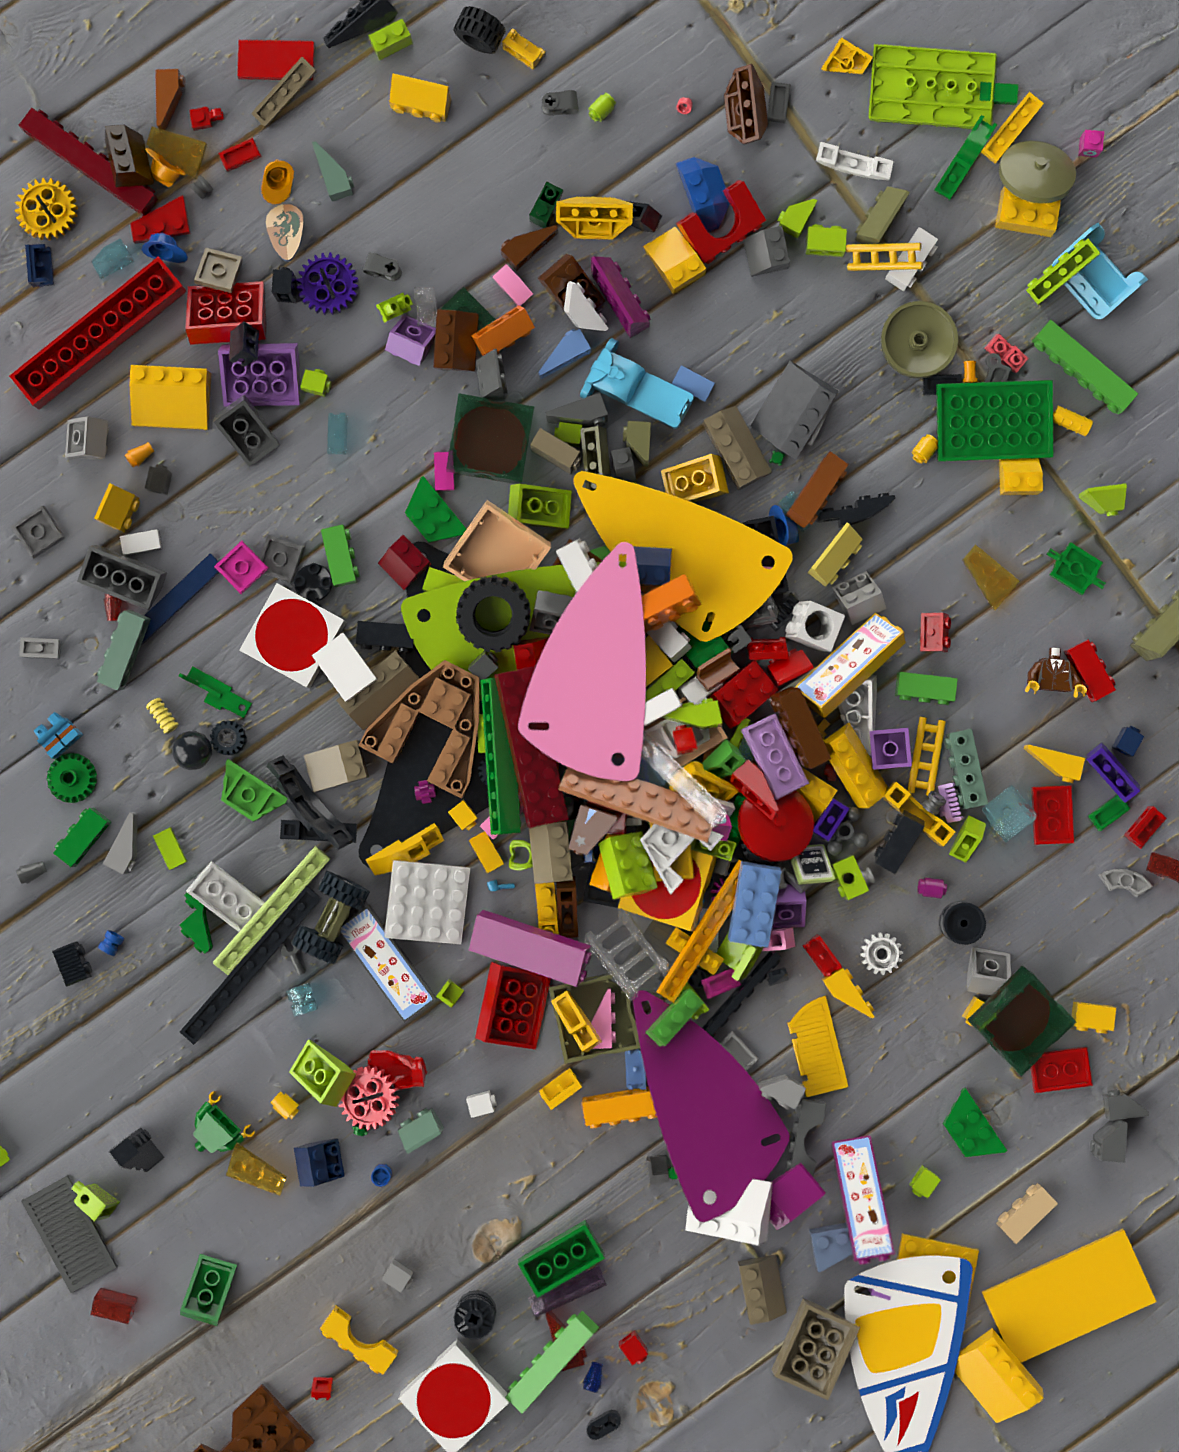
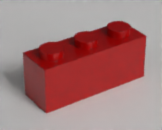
[1064,639,1116,702]

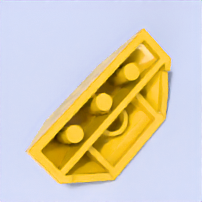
[556,197,633,239]

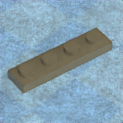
[251,57,317,128]

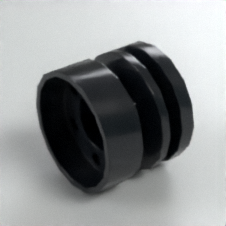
[454,1290,496,1340]

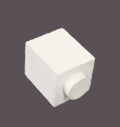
[466,1090,497,1118]

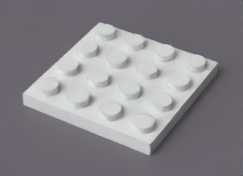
[384,860,470,944]

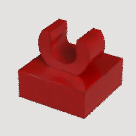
[311,1377,333,1401]

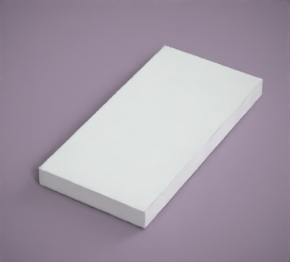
[186,861,265,932]

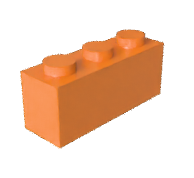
[472,305,535,356]

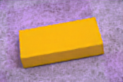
[469,831,504,873]

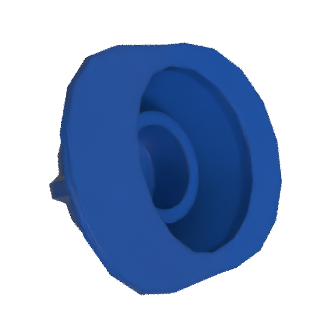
[142,233,188,263]
[769,505,799,546]

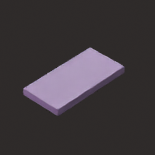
[741,713,809,800]

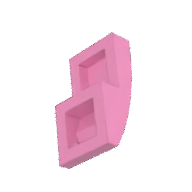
[492,264,533,306]

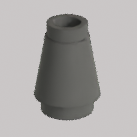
[16,861,47,884]

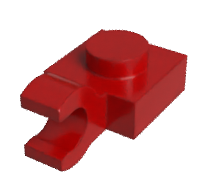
[189,106,224,131]

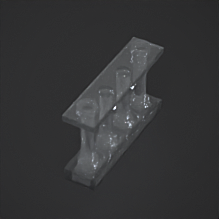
[584,908,669,1001]

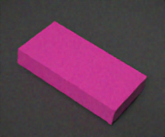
[434,452,455,491]
[701,968,741,999]

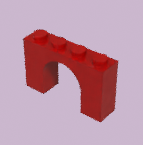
[676,180,766,264]

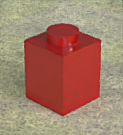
[619,1330,648,1366]

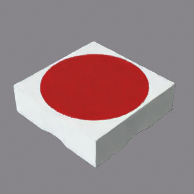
[240,583,347,689]
[398,1339,509,1452]

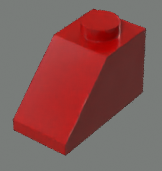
[672,725,697,756]

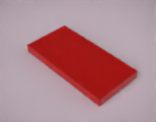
[237,40,315,81]

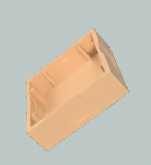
[443,500,551,581]

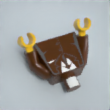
[1025,648,1087,698]

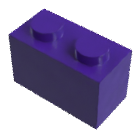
[813,798,849,841]

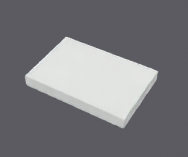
[312,633,378,702]

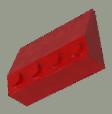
[185,281,266,345]
[475,962,551,1050]

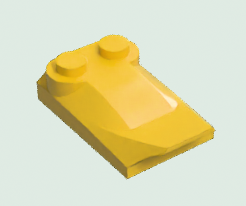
[669,761,739,801]

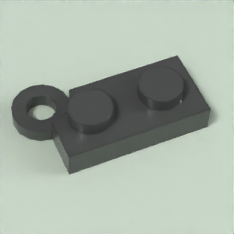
[984,353,1011,382]

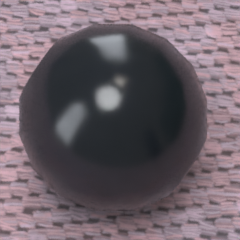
[172,731,212,770]

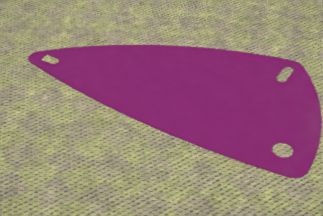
[633,990,790,1222]

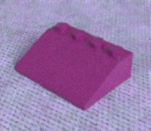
[591,256,651,338]

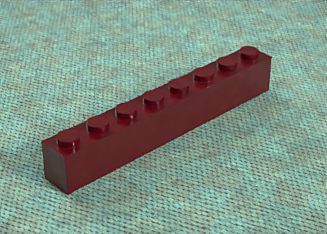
[18,107,158,216]

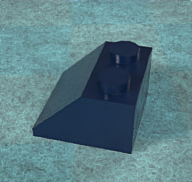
[633,546,672,587]

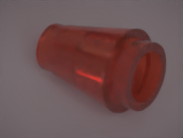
[103,594,122,621]

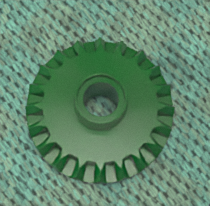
[46,753,97,803]

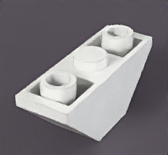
[564,281,609,331]

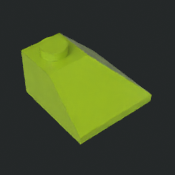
[1079,484,1127,517]

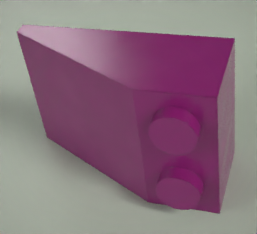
[769,1163,826,1230]

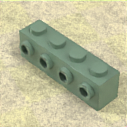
[97,610,151,691]
[944,729,988,809]

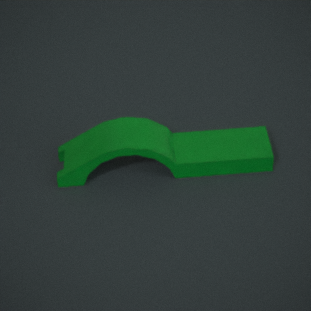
[934,114,998,201]

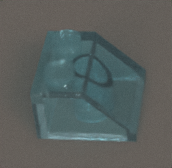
[982,785,1037,842]

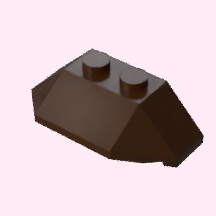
[724,64,768,145]

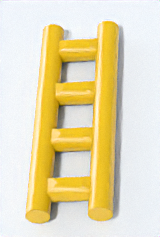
[846,243,923,271]
[907,717,946,796]

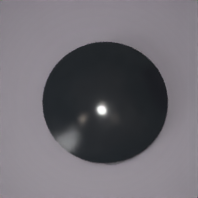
[294,563,333,602]

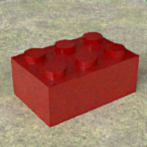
[707,660,778,728]

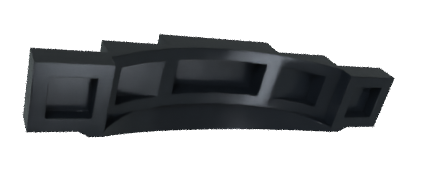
[266,755,354,850]

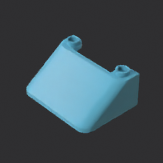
[1052,223,1148,319]

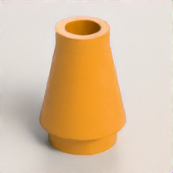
[124,442,154,468]

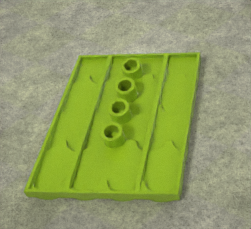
[868,44,997,129]

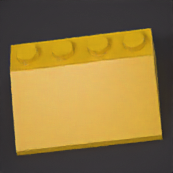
[129,365,211,430]
[955,1328,1044,1423]

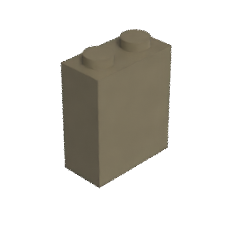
[530,428,581,475]

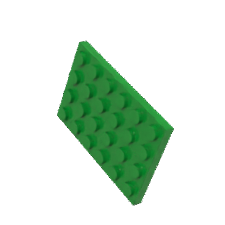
[936,380,1053,461]

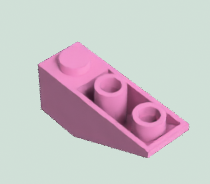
[591,988,616,1048]

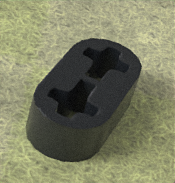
[587,1410,621,1440]

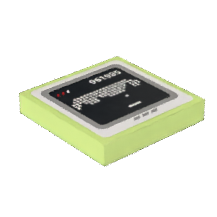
[791,844,835,885]

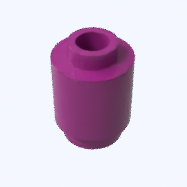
[917,877,947,899]

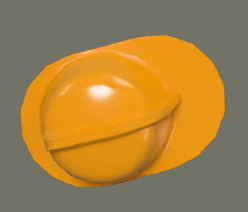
[145,148,186,187]
[261,159,294,204]

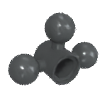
[827,806,869,855]

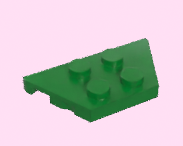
[405,476,466,543]
[943,1087,1007,1157]

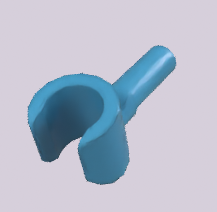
[487,879,515,891]

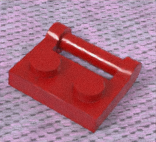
[747,637,788,660]

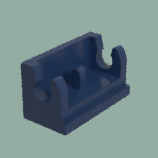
[25,244,54,287]

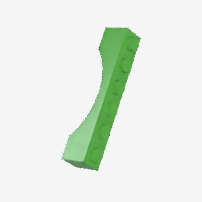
[647,739,745,827]

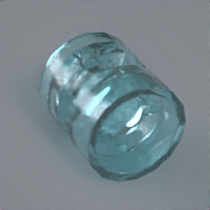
[286,983,318,1017]

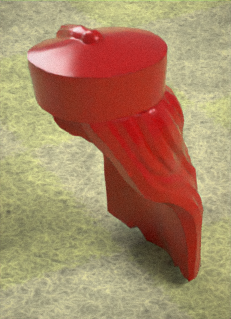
[367,1050,428,1089]

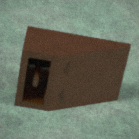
[538,254,606,310]

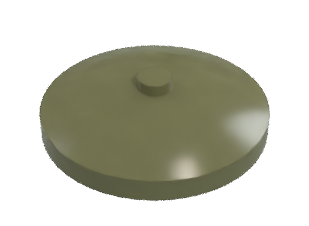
[999,141,1076,203]
[881,301,958,378]

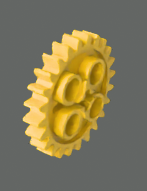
[15,178,78,241]

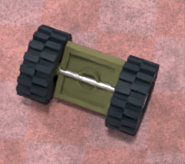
[291,871,370,964]

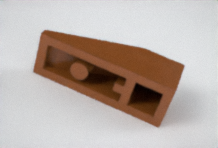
[155,69,185,132]

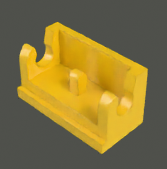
[502,28,545,70]
[539,1068,583,1110]

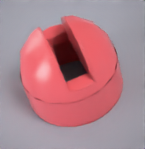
[676,97,692,114]

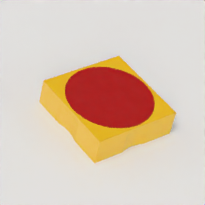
[618,835,717,932]

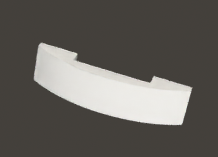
[816,142,894,180]

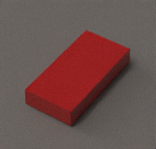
[218,138,261,172]

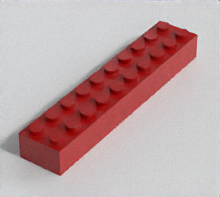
[9,256,187,410]

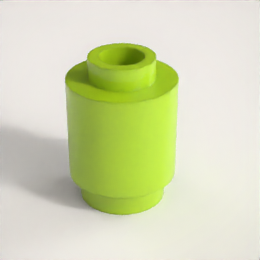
[588,93,616,122]

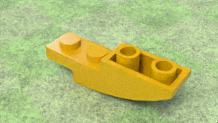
[366,823,444,876]
[535,882,559,935]

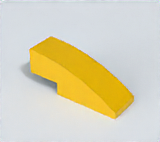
[551,991,602,1052]

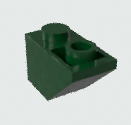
[529,181,563,228]

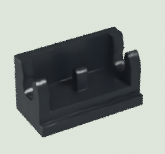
[229,321,259,367]

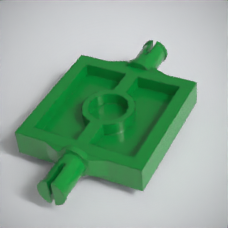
[1046,542,1106,595]

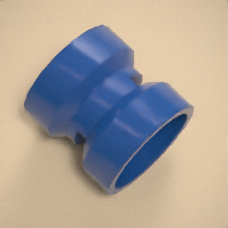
[98,930,124,956]
[371,1164,392,1187]

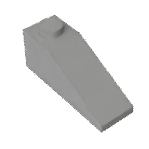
[103,812,138,874]

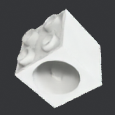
[785,601,845,651]

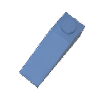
[539,329,591,379]

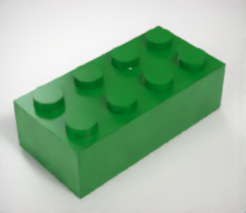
[518,1220,605,1298]

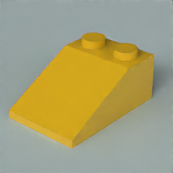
[643,227,706,295]
[661,454,729,503]

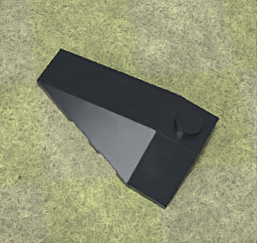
[323,0,398,48]

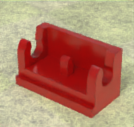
[1124,806,1167,849]
[802,934,842,977]

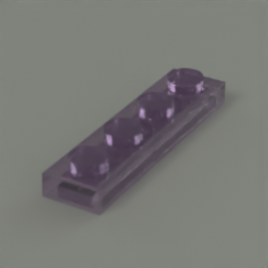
[528,1266,607,1317]

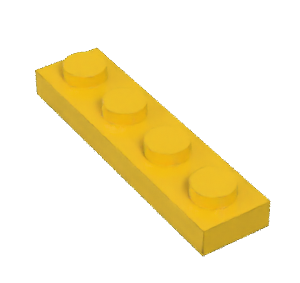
[981,92,1044,164]

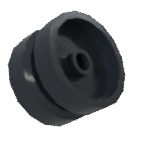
[939,901,986,945]

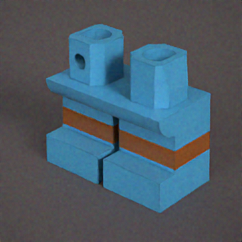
[34,712,83,759]

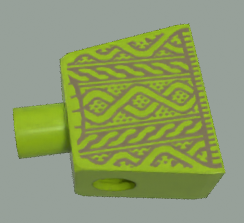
[71,1181,120,1221]

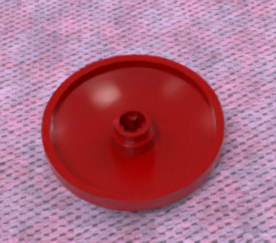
[738,790,814,862]

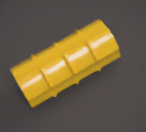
[1053,406,1093,436]

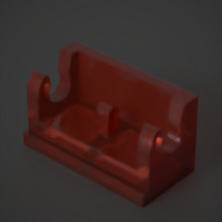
[90,1288,138,1324]

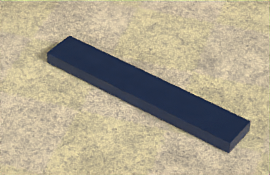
[141,553,219,646]

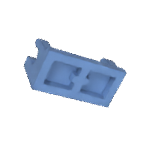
[672,365,716,402]
[625,1048,646,1090]

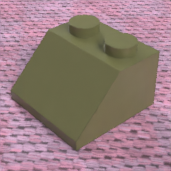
[623,421,651,467]

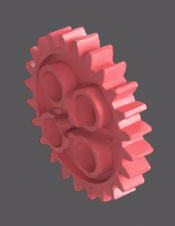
[339,1066,399,1130]

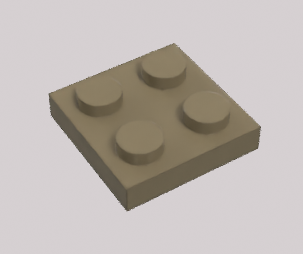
[194,248,243,293]

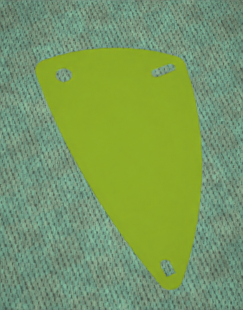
[401,562,626,702]

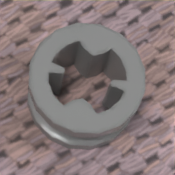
[860,867,875,886]

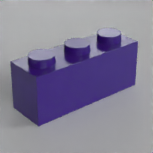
[1087,743,1140,803]

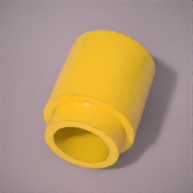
[912,434,938,464]
[270,1091,299,1120]

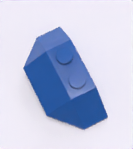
[676,157,730,232]

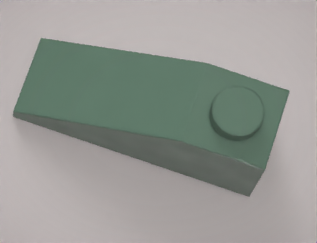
[312,141,355,201]

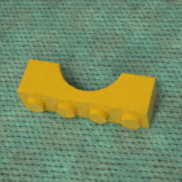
[883,782,956,847]
[320,1306,399,1375]

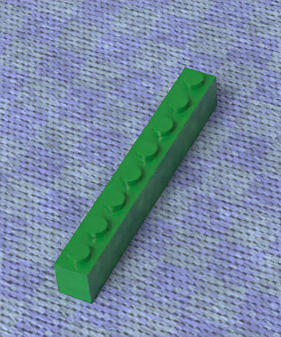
[481,678,522,835]

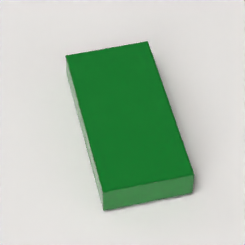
[979,82,1018,105]
[1087,794,1131,831]

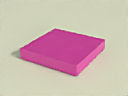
[214,541,269,595]

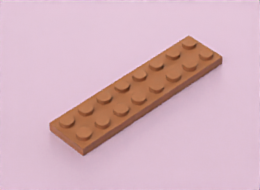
[559,767,720,842]

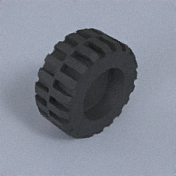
[456,575,531,652]

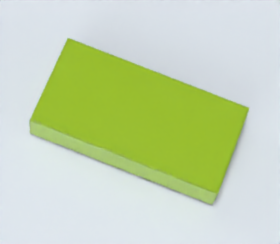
[153,827,188,870]

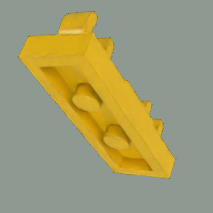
[665,927,724,975]

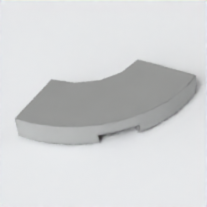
[1098,869,1153,897]

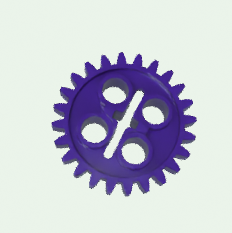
[297,252,359,315]

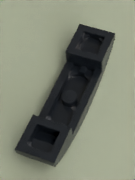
[280,820,357,843]

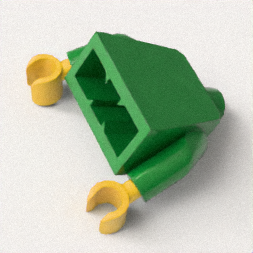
[193,1091,255,1153]

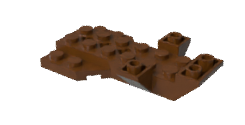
[193,1384,315,1452]

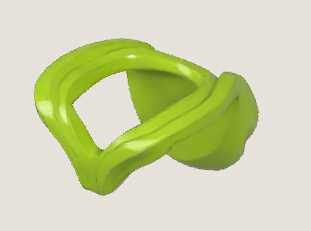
[509,840,533,870]

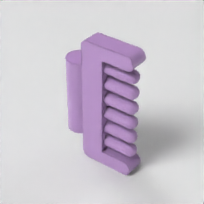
[938,782,964,823]

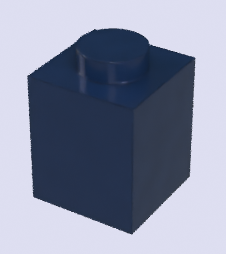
[1112,726,1144,757]

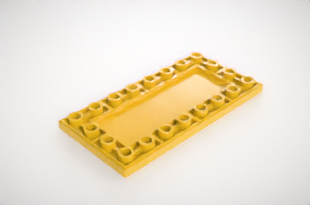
[982,1229,1157,1363]

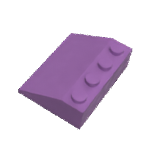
[218,343,300,406]

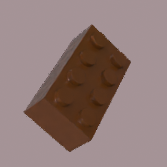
[770,686,831,769]

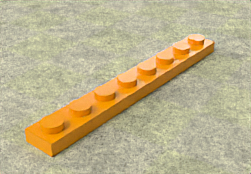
[656,860,741,1003]

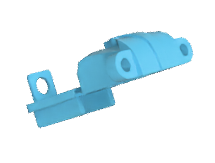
[580,338,694,429]

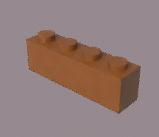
[785,451,848,528]

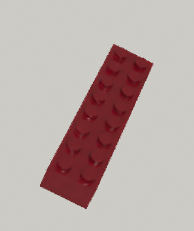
[494,666,568,828]

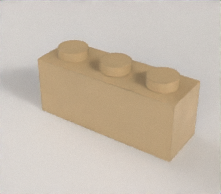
[996,1183,1058,1244]

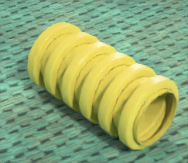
[146,698,179,734]

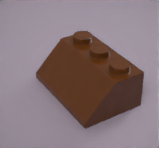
[433,309,479,372]

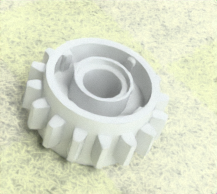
[860,932,903,975]

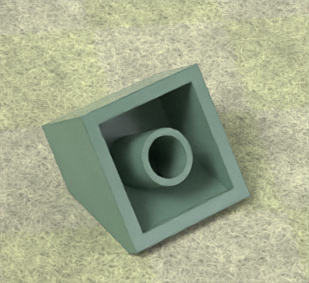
[398,1108,444,1154]

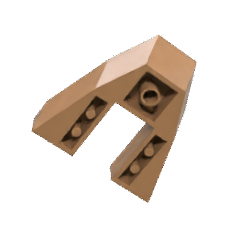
[358,660,479,798]

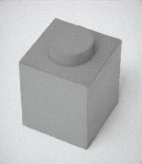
[382,1259,414,1293]

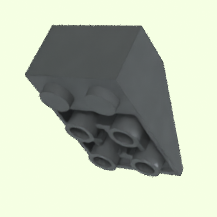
[476,349,508,402]

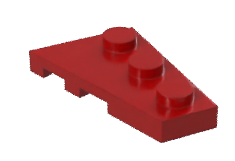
[130,195,191,244]

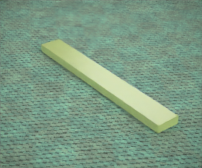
[213,846,330,975]

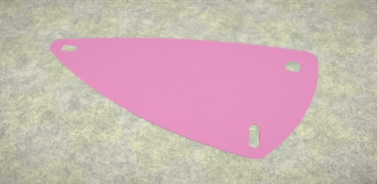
[518,542,646,781]

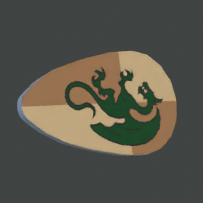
[266,204,304,262]

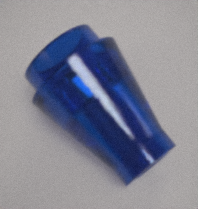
[582,1361,603,1393]

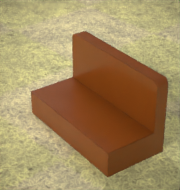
[696,648,739,692]

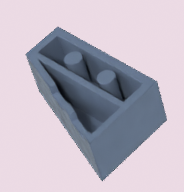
[809,1223,853,1273]

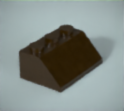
[105,124,154,187]

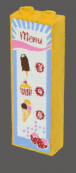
[795,613,906,719]

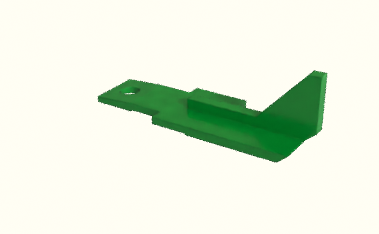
[179,666,252,718]

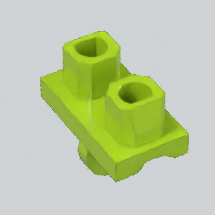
[376,293,413,323]

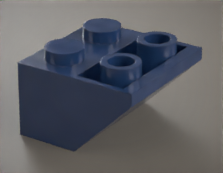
[294,1138,345,1187]

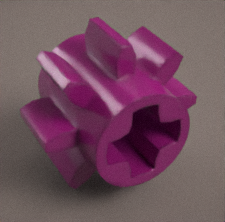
[414,780,436,804]

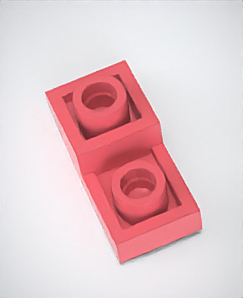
[984,334,1029,373]

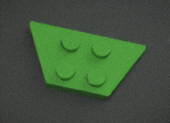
[221,759,287,822]

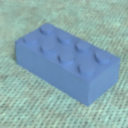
[728,861,781,948]

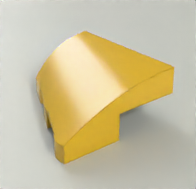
[821,37,873,74]

